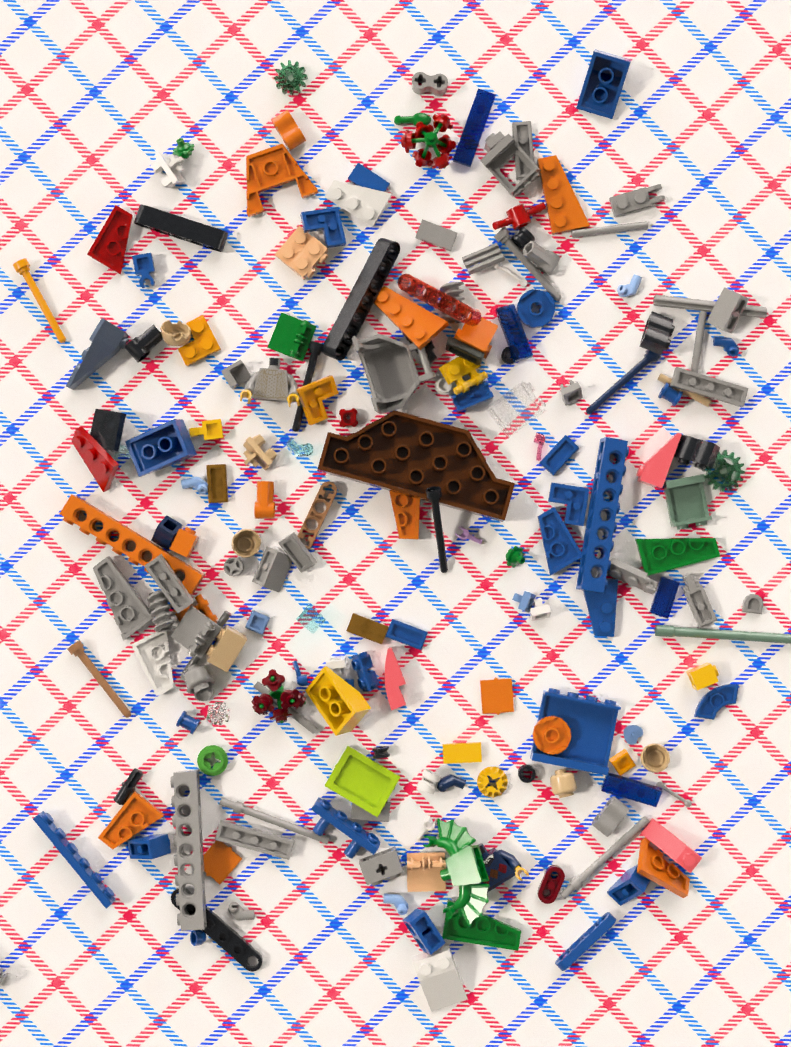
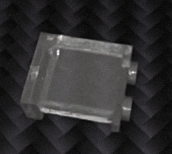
[486,380,546,439]

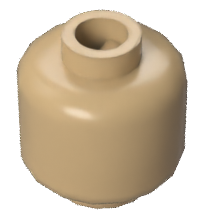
[550,768,577,798]

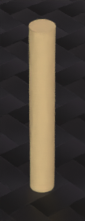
[657,373,711,407]

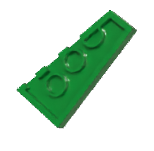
[635,538,720,576]
[442,899,521,951]

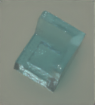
[296,604,326,634]

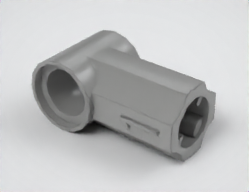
[522,241,560,275]

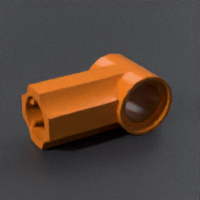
[254,481,275,519]

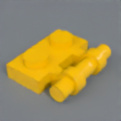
[439,357,488,395]

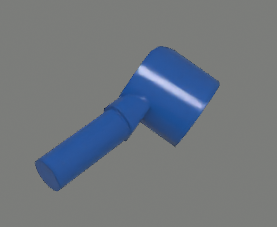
[292,661,308,686]

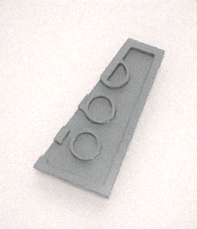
[93,556,155,641]

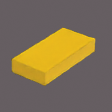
[442,742,482,764]

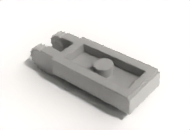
[609,184,666,217]

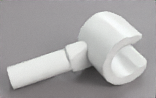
[416,815,437,841]

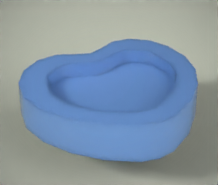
[623,725,643,745]

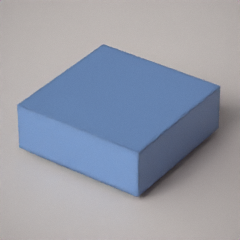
[245,610,270,635]

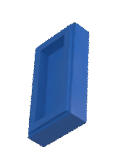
[348,163,390,192]
[539,435,579,476]
[385,619,428,650]

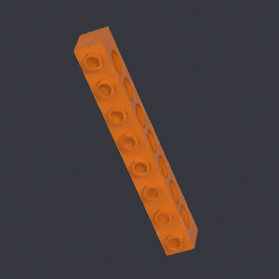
[59,494,205,595]

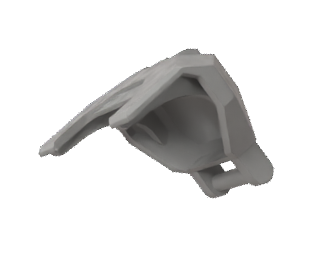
[352,334,436,414]

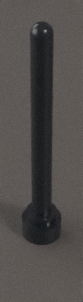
[292,341,323,432]
[426,486,448,573]

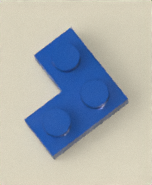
[300,207,346,248]
[548,482,589,526]

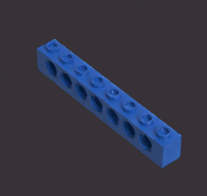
[576,437,629,593]

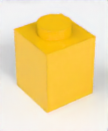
[686,662,719,691]

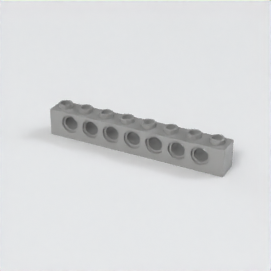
[170,770,207,931]

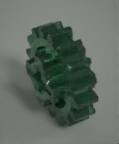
[702,450,745,492]

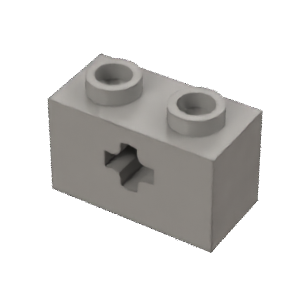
[359,846,403,886]

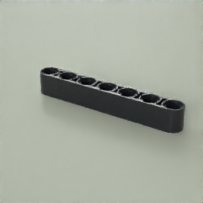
[322,238,400,361]

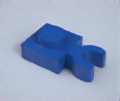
[132,252,155,288]

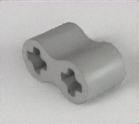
[412,72,448,96]
[592,796,629,837]

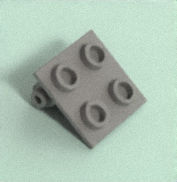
[170,605,222,659]

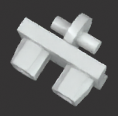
[151,152,186,188]

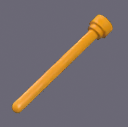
[13,258,66,343]

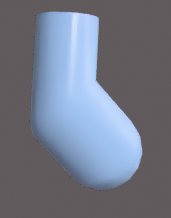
[617,274,642,297]
[181,477,208,495]
[383,893,409,915]

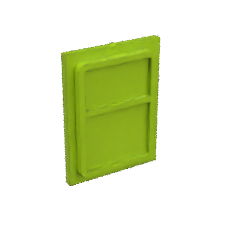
[324,746,400,817]

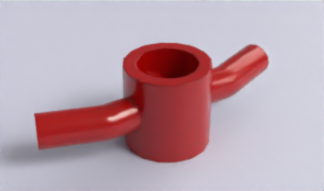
[492,202,546,230]

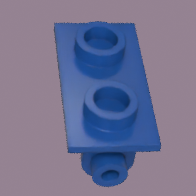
[351,651,379,692]

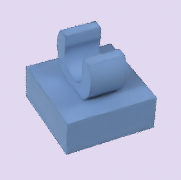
[512,591,536,613]

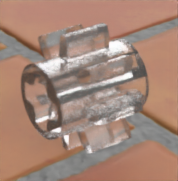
[206,701,231,726]

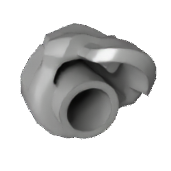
[184,664,215,701]

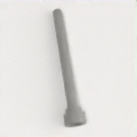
[494,227,561,301]

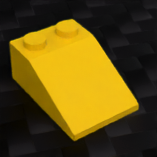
[305,666,371,736]

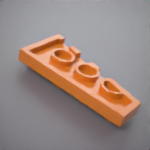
[537,155,590,235]
[374,286,449,350]

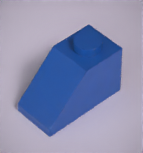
[127,834,171,860]
[607,864,651,906]

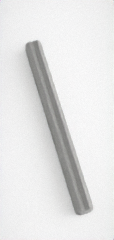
[653,295,767,318]

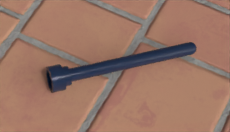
[586,350,661,415]

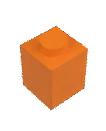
[170,527,199,558]

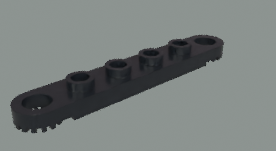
[171,888,263,972]

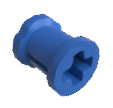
[658,382,683,407]
[176,711,201,735]

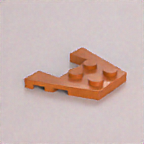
[246,144,318,217]

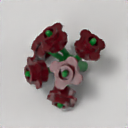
[251,669,307,724]

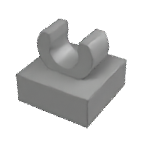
[560,380,583,406]

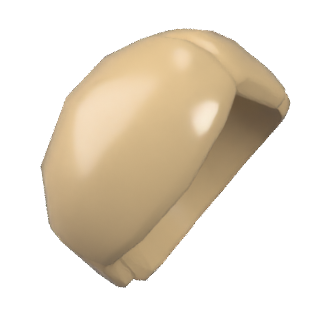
[160,320,192,346]
[231,529,261,558]
[640,743,670,773]

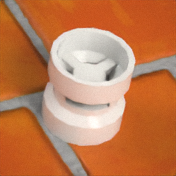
[416,769,442,795]

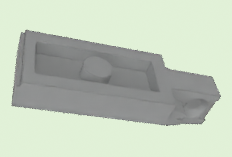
[607,558,659,595]
[682,574,717,628]

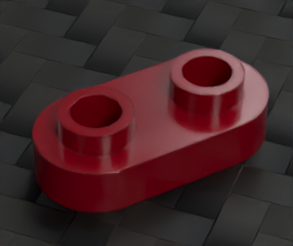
[537,865,565,904]

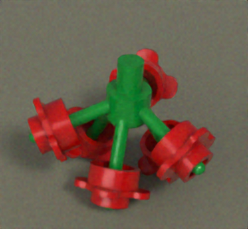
[401,114,456,169]

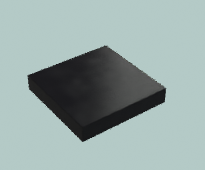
[90,409,126,452]

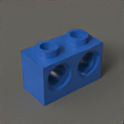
[402,908,446,955]

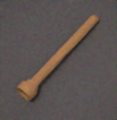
[67,640,131,718]

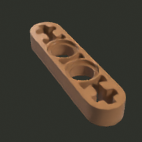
[297,481,337,549]

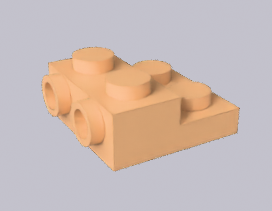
[275,225,329,280]

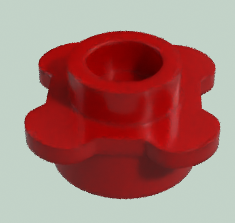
[339,408,358,427]

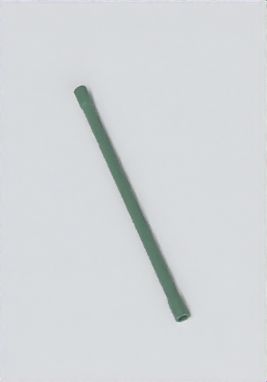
[655,625,791,644]

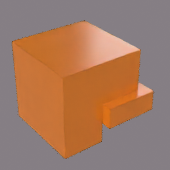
[454,312,498,359]

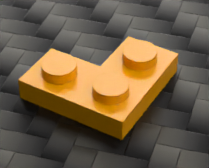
[178,315,221,366]
[296,375,339,425]

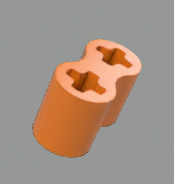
[271,110,306,151]

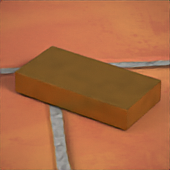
[206,464,228,503]
[346,613,389,645]

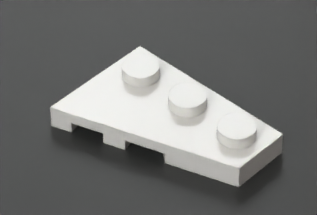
[324,180,392,227]
[131,631,174,696]

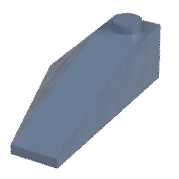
[66,318,129,390]

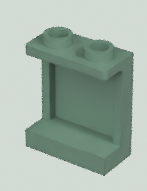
[663,474,712,530]

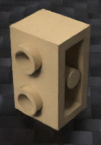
[205,625,247,672]

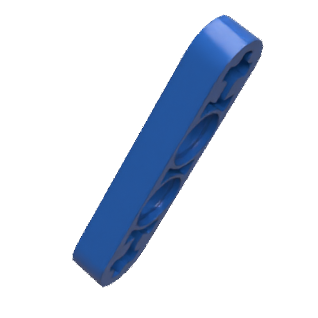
[555,912,616,971]

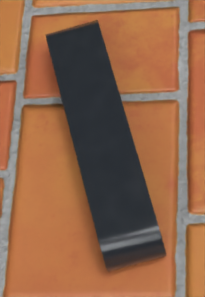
[134,204,228,252]

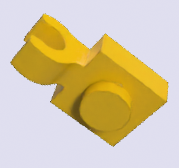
[189,419,224,441]

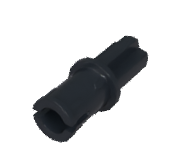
[113,768,143,805]

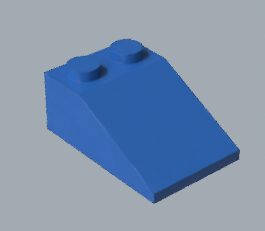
[576,49,631,119]
[125,419,197,477]

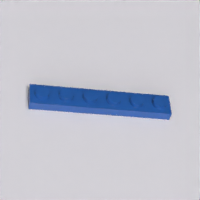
[33,811,116,909]

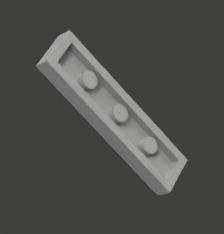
[670,367,749,407]
[215,820,295,860]

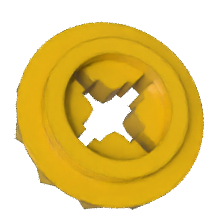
[477,766,508,798]

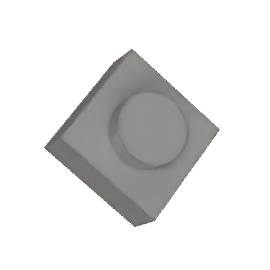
[484,131,505,152]

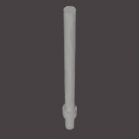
[219,797,330,844]
[560,816,650,899]

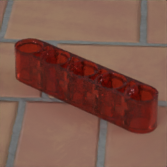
[398,274,481,326]

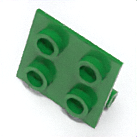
[267,312,317,362]

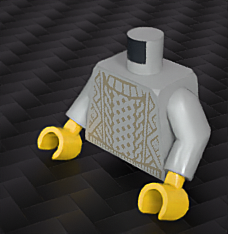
[240,358,300,407]

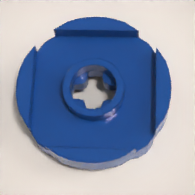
[517,289,555,328]

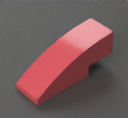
[384,647,406,711]

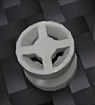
[224,557,244,576]

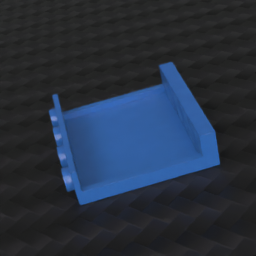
[530,688,621,776]

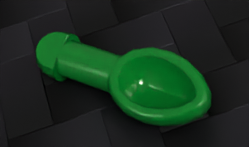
[394,113,431,126]

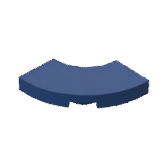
[694,684,739,720]

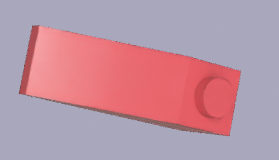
[636,433,682,489]
[641,818,702,873]

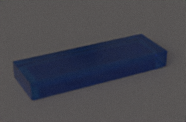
[495,304,533,363]
[601,772,663,807]

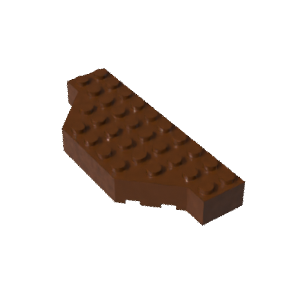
[318,410,515,522]

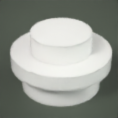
[435,376,454,395]

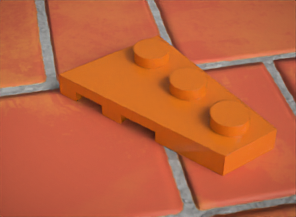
[98,791,165,850]
[637,837,690,898]

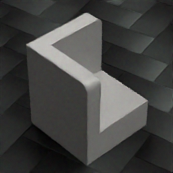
[221,359,251,389]

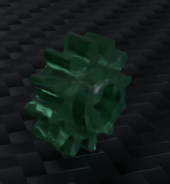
[273,60,308,96]

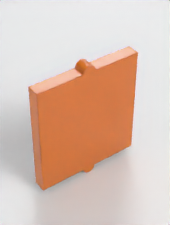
[480,677,514,715]
[203,840,242,884]

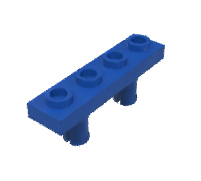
[311,797,381,859]

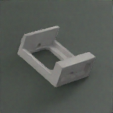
[480,133,541,197]

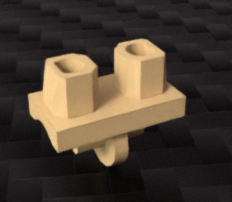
[243,434,277,471]

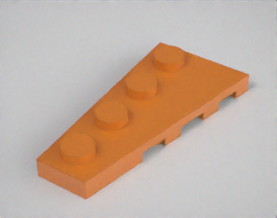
[389,491,420,540]

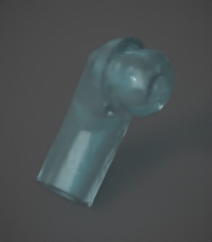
[285,438,314,457]

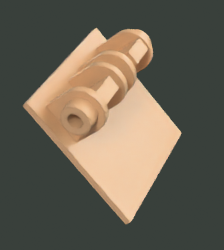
[407,852,446,892]

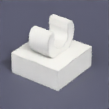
[530,598,551,621]
[326,656,346,677]

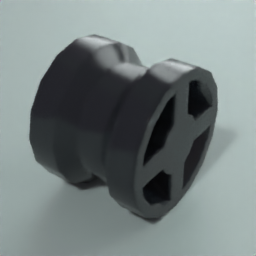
[511,227,535,250]

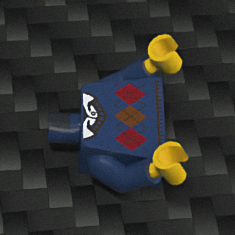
[475,843,529,893]

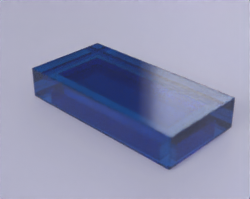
[649,576,680,619]

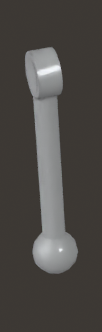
[656,781,692,807]

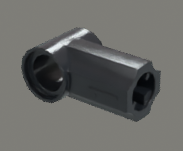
[125,324,163,363]

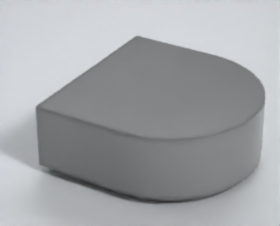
[741,594,763,614]

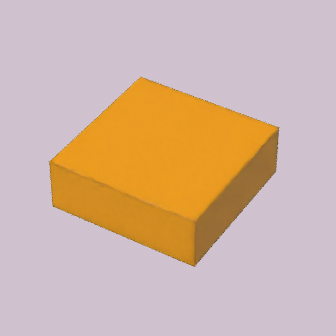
[609,749,636,776]

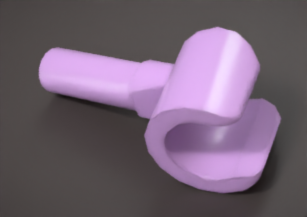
[455,526,482,544]

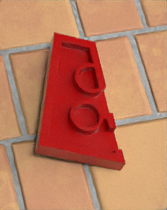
[87,205,133,275]
[71,426,119,492]

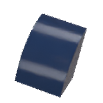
[151,515,183,550]

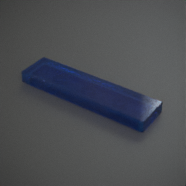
[453,88,496,168]

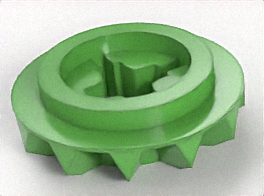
[197,745,228,776]

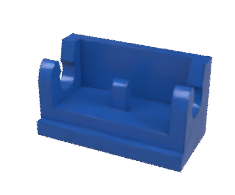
[450,381,494,413]

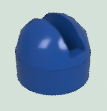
[190,930,207,946]

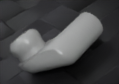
[228,902,255,921]

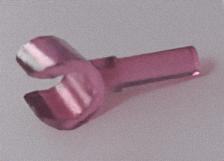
[533,433,545,461]

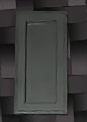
[445,336,484,366]

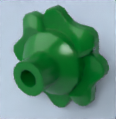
[173,138,195,159]
[506,546,525,568]

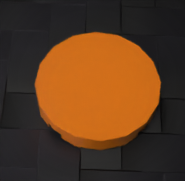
[532,716,572,755]

